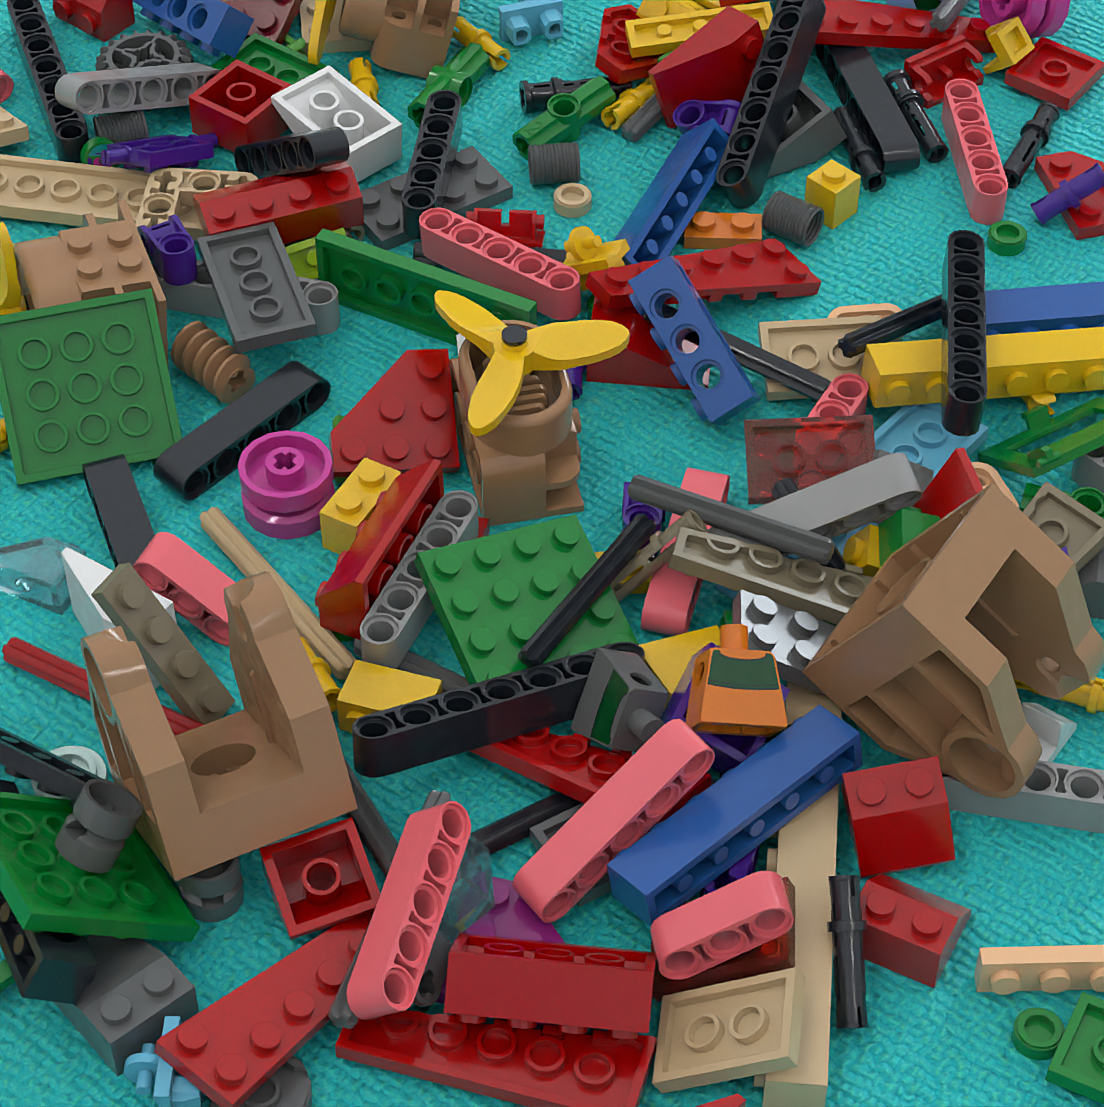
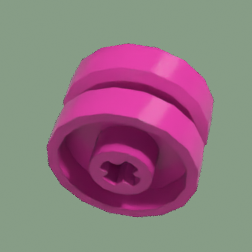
[979,0,1070,39]
[238,430,335,540]

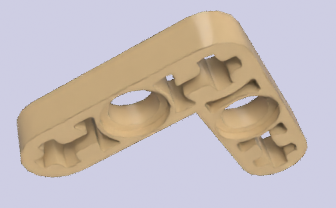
[135,168,258,228]

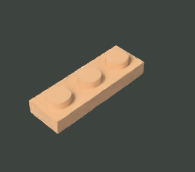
[974,945,1104,995]

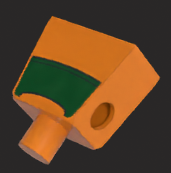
[685,624,787,737]

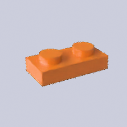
[684,211,762,250]

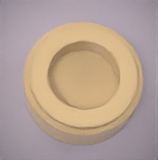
[554,183,592,218]

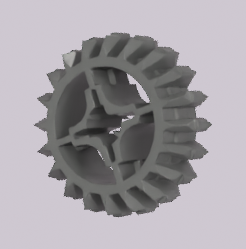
[95,29,194,109]

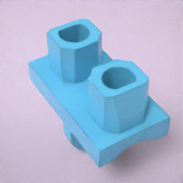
[498,0,563,46]
[123,1016,205,1107]

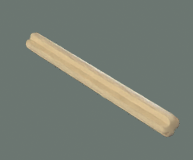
[200,507,357,680]

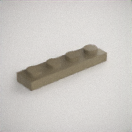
[91,562,235,724]

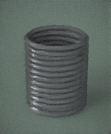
[93,110,149,143]
[528,141,580,186]
[761,190,824,247]

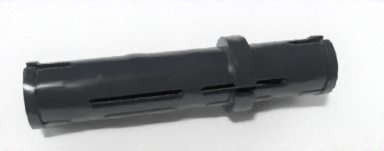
[1003,102,1060,189]
[833,106,887,192]
[827,875,869,1029]

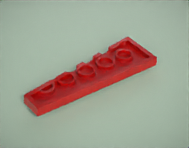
[777,0,995,53]
[585,238,822,309]
[470,727,711,832]
[154,911,374,1107]
[335,1010,657,1107]

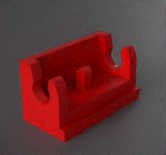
[904,34,984,109]

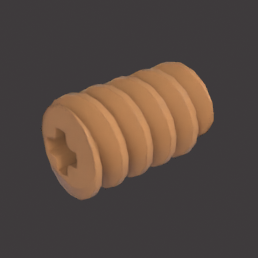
[170,321,255,404]

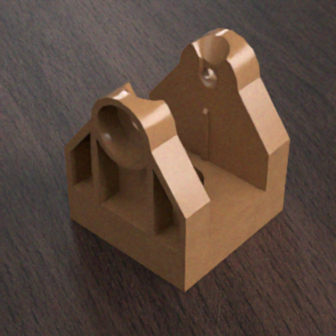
[802,483,1104,799]
[80,571,358,881]

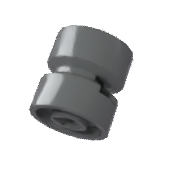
[55,779,143,873]
[179,856,244,922]

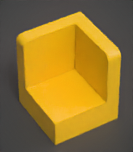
[982,16,1035,75]

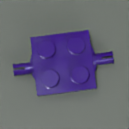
[101,132,218,173]

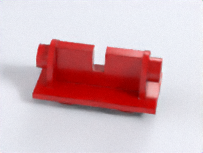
[466,208,545,248]

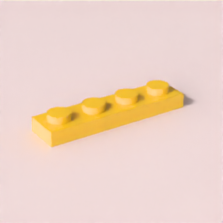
[625,1,773,58]

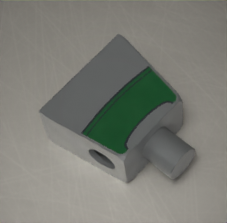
[570,648,668,752]

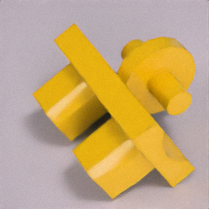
[563,226,630,292]

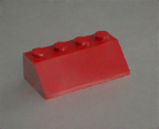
[192,162,364,244]
[315,459,444,640]
[444,933,656,1039]

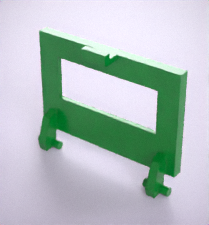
[977,397,1104,478]

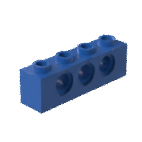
[132,0,255,58]
[628,255,761,425]

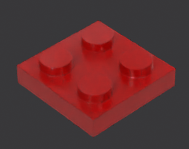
[1004,36,1104,111]

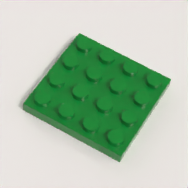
[0,288,182,486]
[414,514,639,685]
[0,792,200,942]

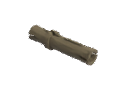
[610,509,707,602]

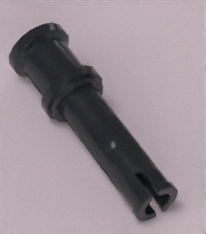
[883,69,949,163]
[519,77,632,114]

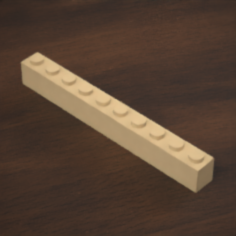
[753,682,842,1107]

